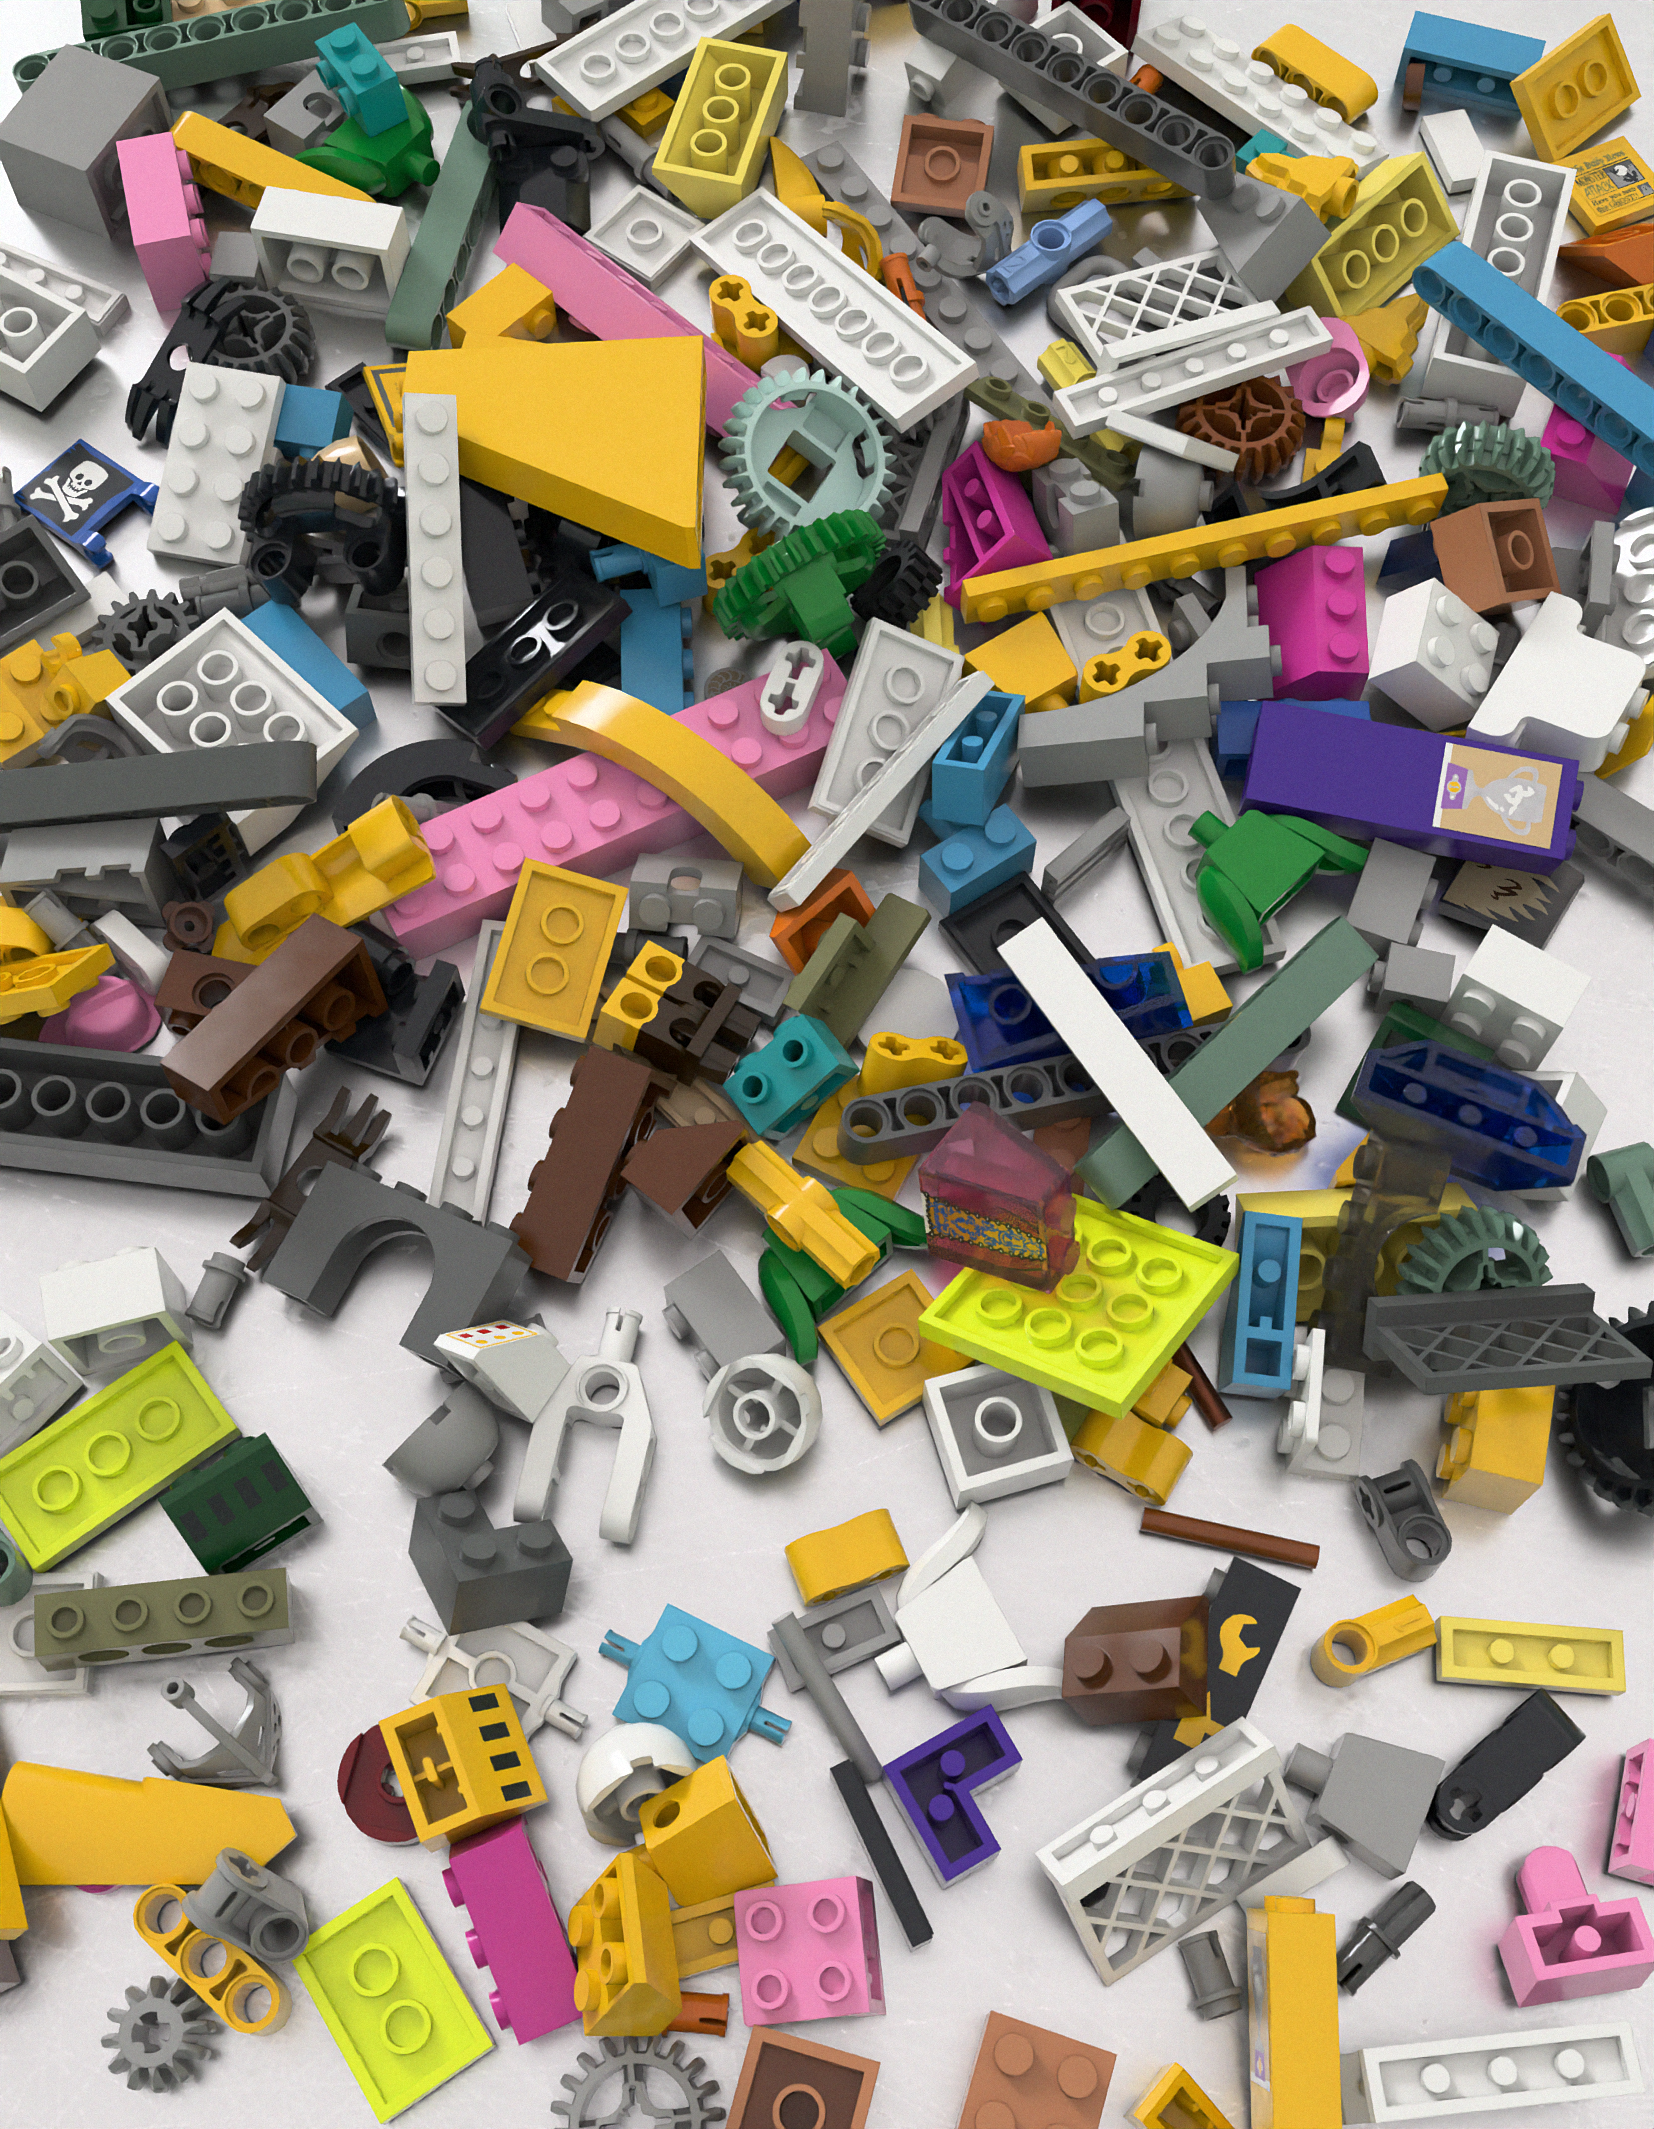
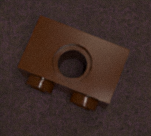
[153,948,257,1038]

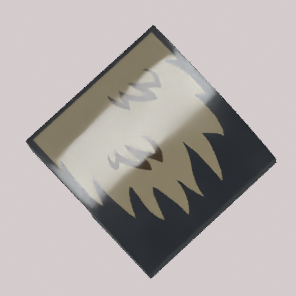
[1438,860,1584,951]

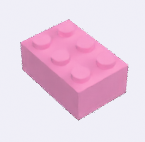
[116,131,212,312]

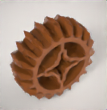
[1174,375,1306,486]

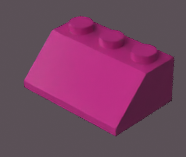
[1540,351,1635,515]
[1253,545,1369,701]

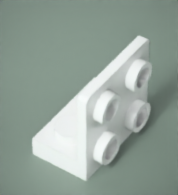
[0,1308,84,1459]
[1277,1328,1366,1482]

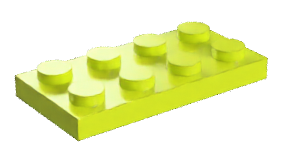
[0,1340,242,1574]

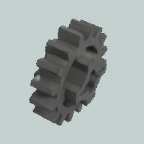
[91,589,202,677]

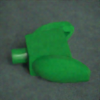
[293,82,440,198]
[1188,810,1369,976]
[756,1186,942,1366]

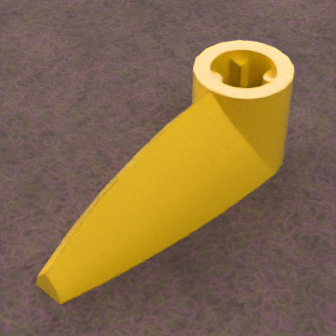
[770,136,827,238]

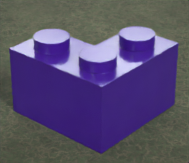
[881,1704,1023,1890]

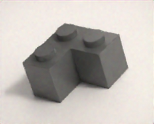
[408,1489,573,1636]

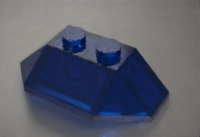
[1350,1039,1587,1192]

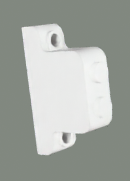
[1465,591,1650,772]

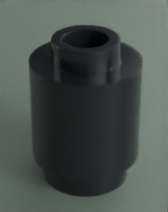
[345,920,416,995]

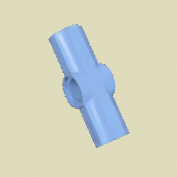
[985,198,1113,306]

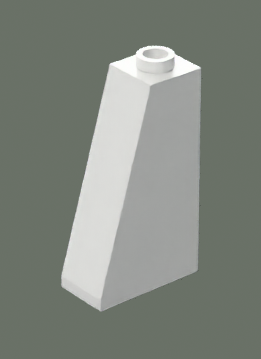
[904,0,1039,107]

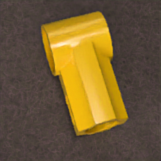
[1310,1594,1438,1688]

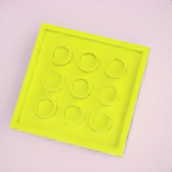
[918,1181,1240,1420]

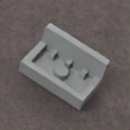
[1551,520,1621,638]

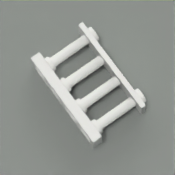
[1340,2020,1646,2125]

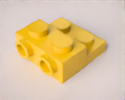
[0,639,64,771]

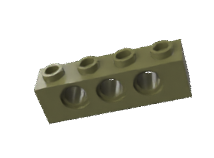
[34,1567,295,1672]

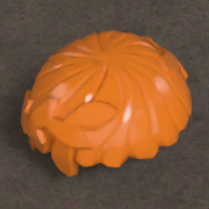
[981,419,1062,472]

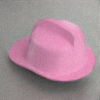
[1285,317,1370,423]
[38,976,161,1053]

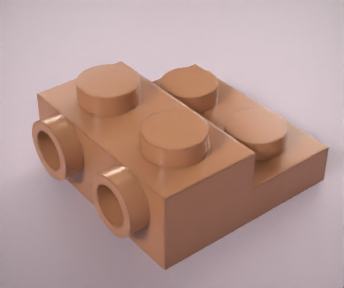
[890,113,994,218]

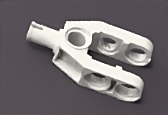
[513,1307,657,1544]

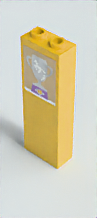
[1246,1895,1342,2129]

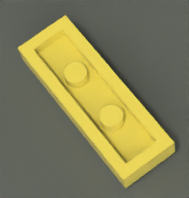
[1435,1616,1626,1696]

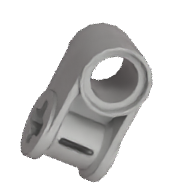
[181,1847,309,1965]

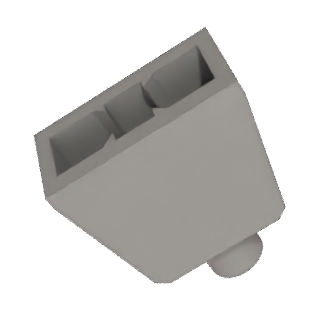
[1283,1732,1446,1880]

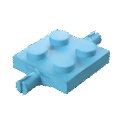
[598,1603,792,1764]

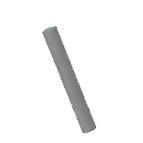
[771,1611,882,1785]

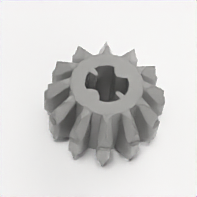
[101,1975,217,2094]

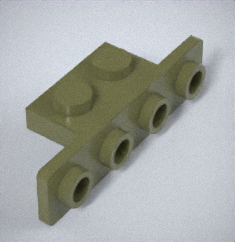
[963,376,1138,492]
[782,893,932,1051]

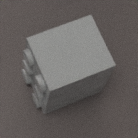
[0,43,174,240]

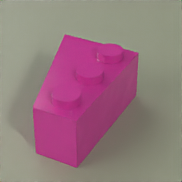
[942,440,1054,626]
[442,1813,583,2046]

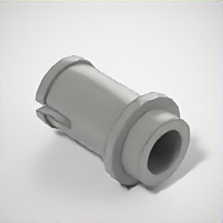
[185,1252,246,1328]
[1178,1930,1243,2020]

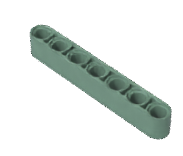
[385,100,500,351]
[1072,915,1379,1211]

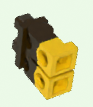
[592,940,762,1087]

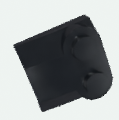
[497,145,592,237]

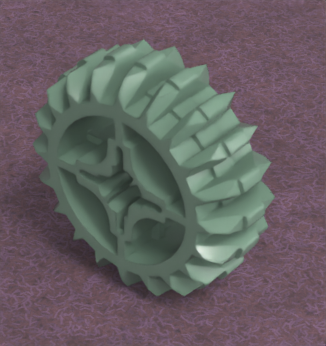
[1418,419,1556,517]
[1394,1204,1553,1295]

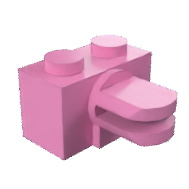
[1497,1846,1654,2008]

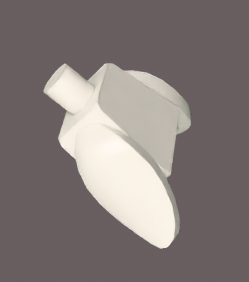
[874,1499,1063,1713]

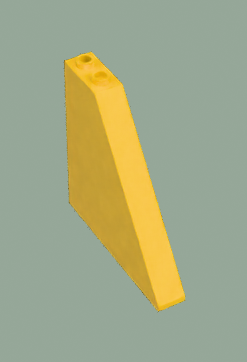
[393,335,707,569]

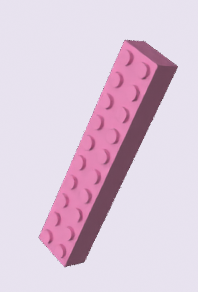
[380,648,848,962]

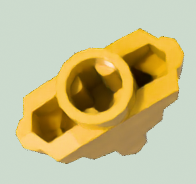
[1245,153,1359,224]
[1339,293,1430,386]

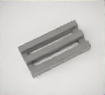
[1041,806,1131,906]

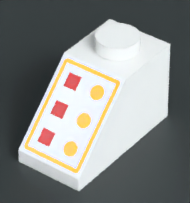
[433,1320,571,1423]

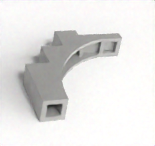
[1017,566,1283,788]

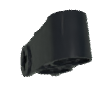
[1424,1688,1586,1842]

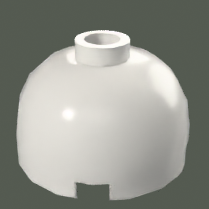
[702,1354,823,1474]
[575,1722,698,1846]

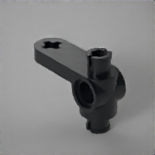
[467,57,605,162]

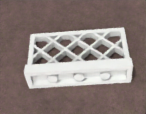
[1055,247,1281,377]
[1035,1716,1312,1987]

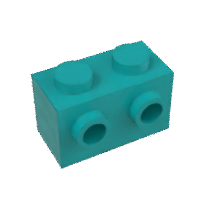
[314,22,409,138]
[722,1014,861,1141]

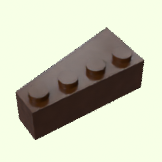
[159,912,389,1125]
[509,1045,678,1284]

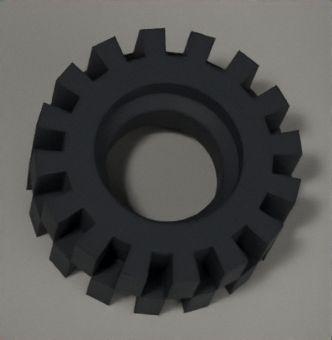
[850,539,943,630]

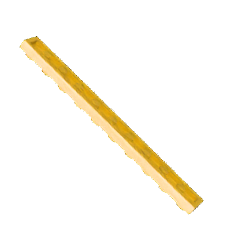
[960,472,1449,624]

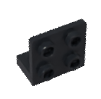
[159,812,247,903]
[324,959,466,1086]

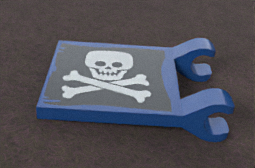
[14,438,159,569]

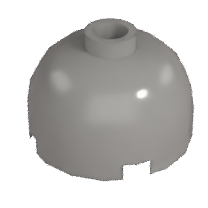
[1133,443,1214,540]
[382,1380,499,1497]

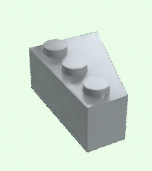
[793,0,872,117]
[1195,171,1332,303]
[0,817,177,927]

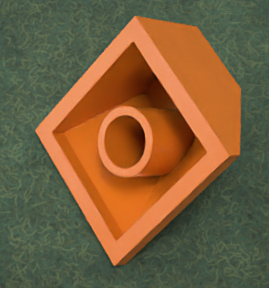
[1557,223,1654,289]
[769,867,876,976]

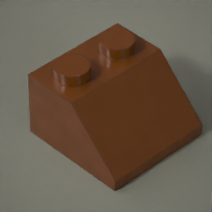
[620,1120,754,1241]
[1062,1595,1209,1726]

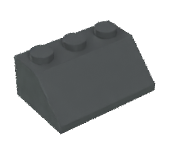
[0,513,92,653]

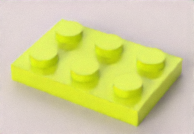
[292,1877,496,2125]

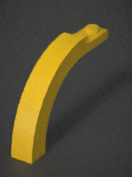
[509,680,812,889]

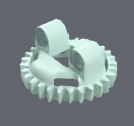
[718,367,897,544]

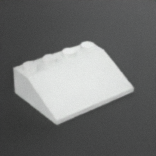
[104,607,359,857]

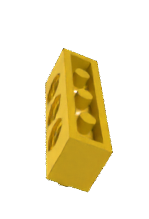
[1016,138,1198,213]

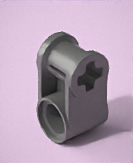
[1354,1459,1452,1582]

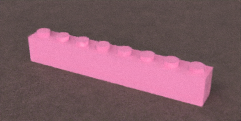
[492,202,799,461]

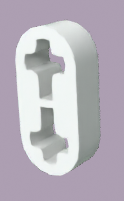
[760,640,824,736]
[89,909,170,996]
[1235,1834,1351,1914]

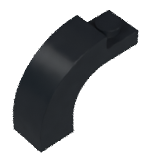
[1201,441,1387,559]
[332,739,518,836]

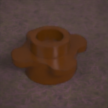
[161,901,216,953]

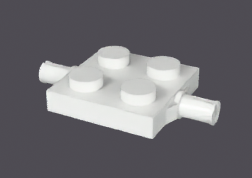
[399,1615,588,1742]

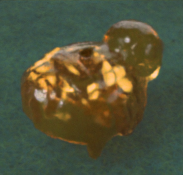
[1205,1070,1317,1158]

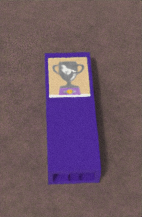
[1238,700,1584,877]

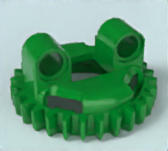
[712,509,887,661]

